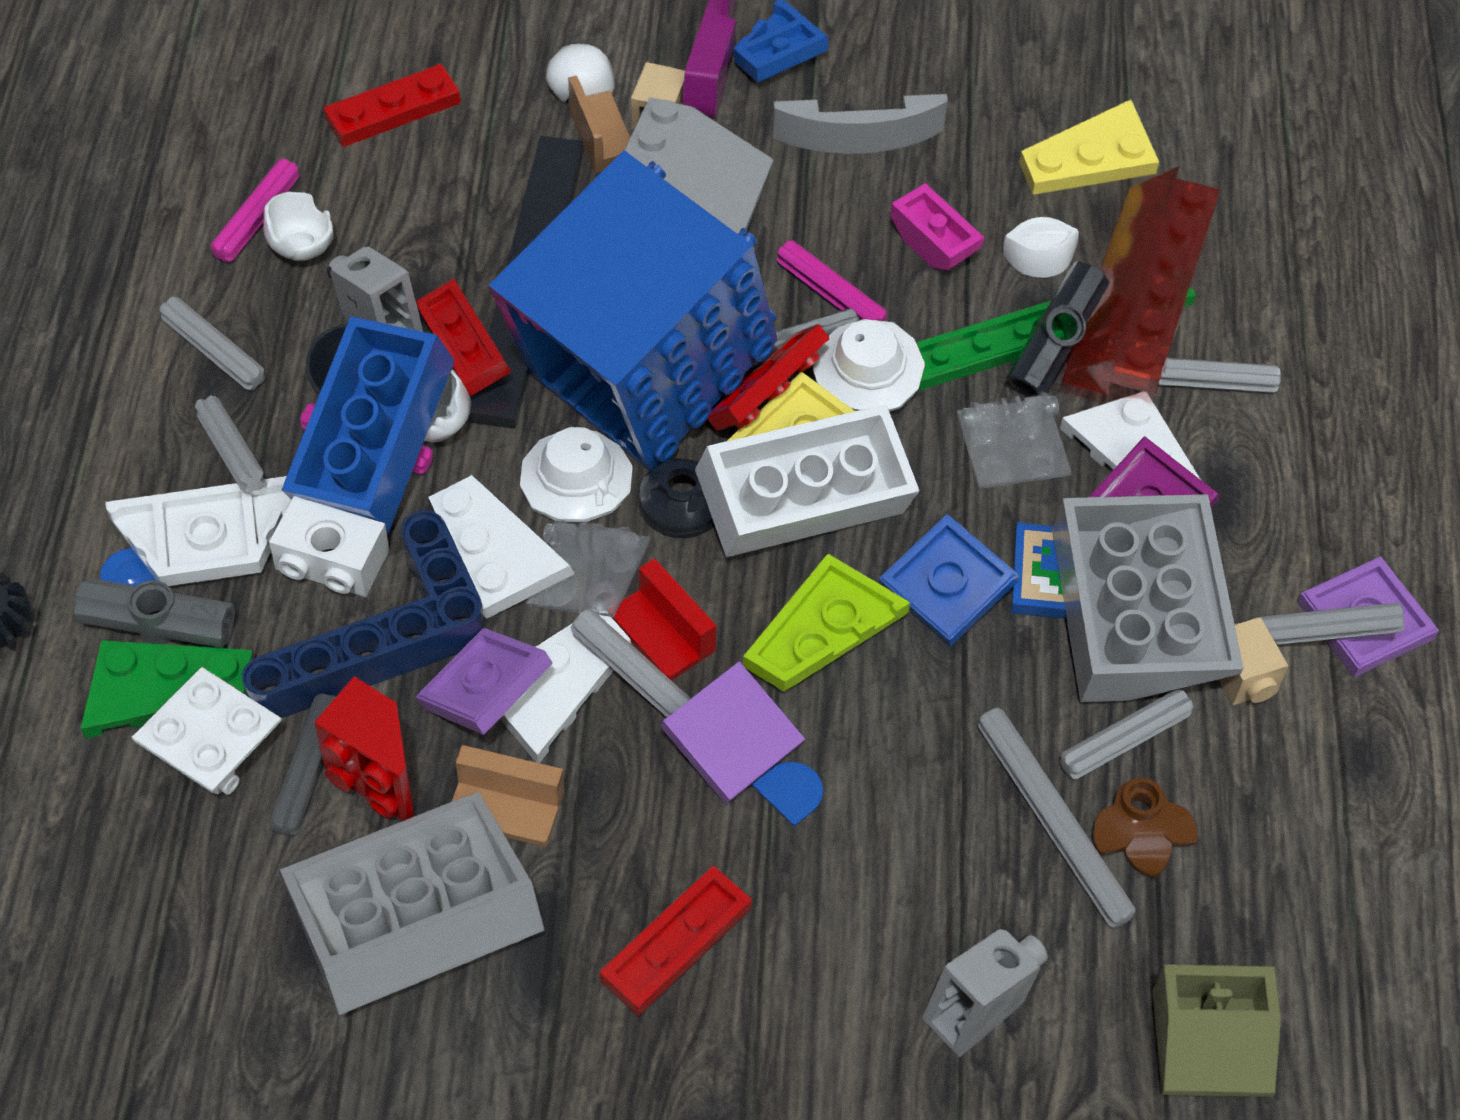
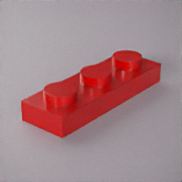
[323,64,461,148]
[416,279,511,396]
[707,324,830,431]
[599,865,752,1016]

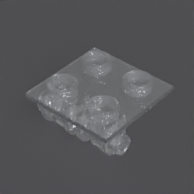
[957,392,1072,489]
[526,520,651,617]

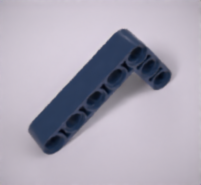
[242,510,484,719]

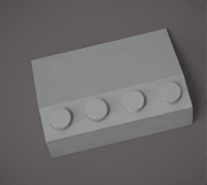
[625,97,773,234]
[1052,494,1243,702]
[280,791,544,1015]

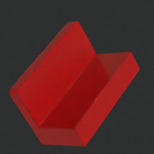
[609,558,717,681]

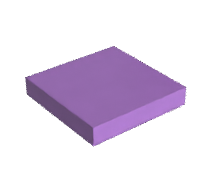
[1297,556,1439,677]
[416,628,553,735]
[660,661,805,805]

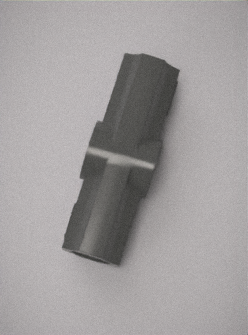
[74,578,235,648]

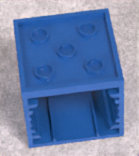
[488,150,778,470]

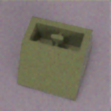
[1152,964,1281,1097]

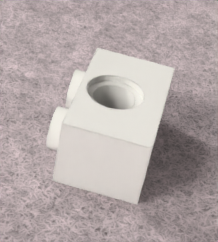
[269,496,389,597]

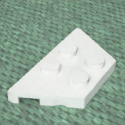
[106,476,291,586]

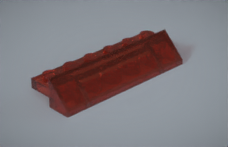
[1062,166,1220,394]

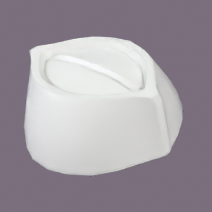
[1003,217,1079,278]

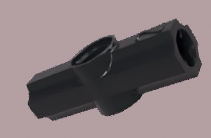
[1006,261,1111,399]

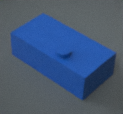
[281,316,455,533]

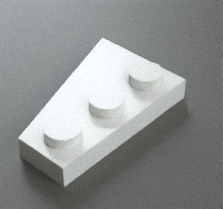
[1060,391,1200,479]
[429,475,575,619]
[500,605,631,763]

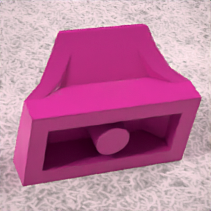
[890,183,984,270]

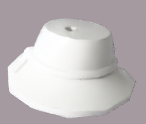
[813,319,925,411]
[520,427,633,522]

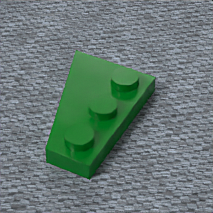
[81,640,255,739]

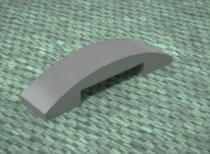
[772,94,948,154]

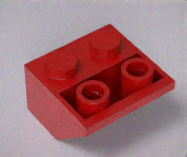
[314,676,415,821]

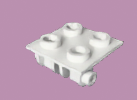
[132,667,282,795]

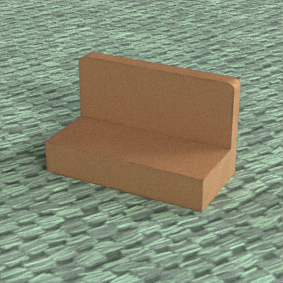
[568,75,630,173]
[452,745,565,847]

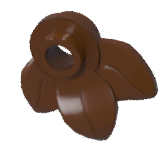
[1093,777,1198,877]

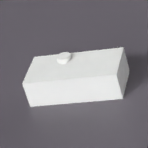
[695,405,919,557]

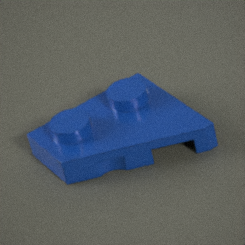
[734,0,828,82]

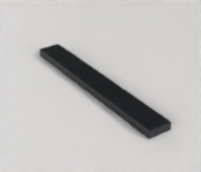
[469,136,584,429]

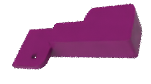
[683,0,737,118]

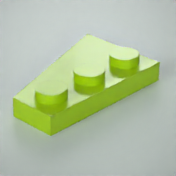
[743,554,910,692]

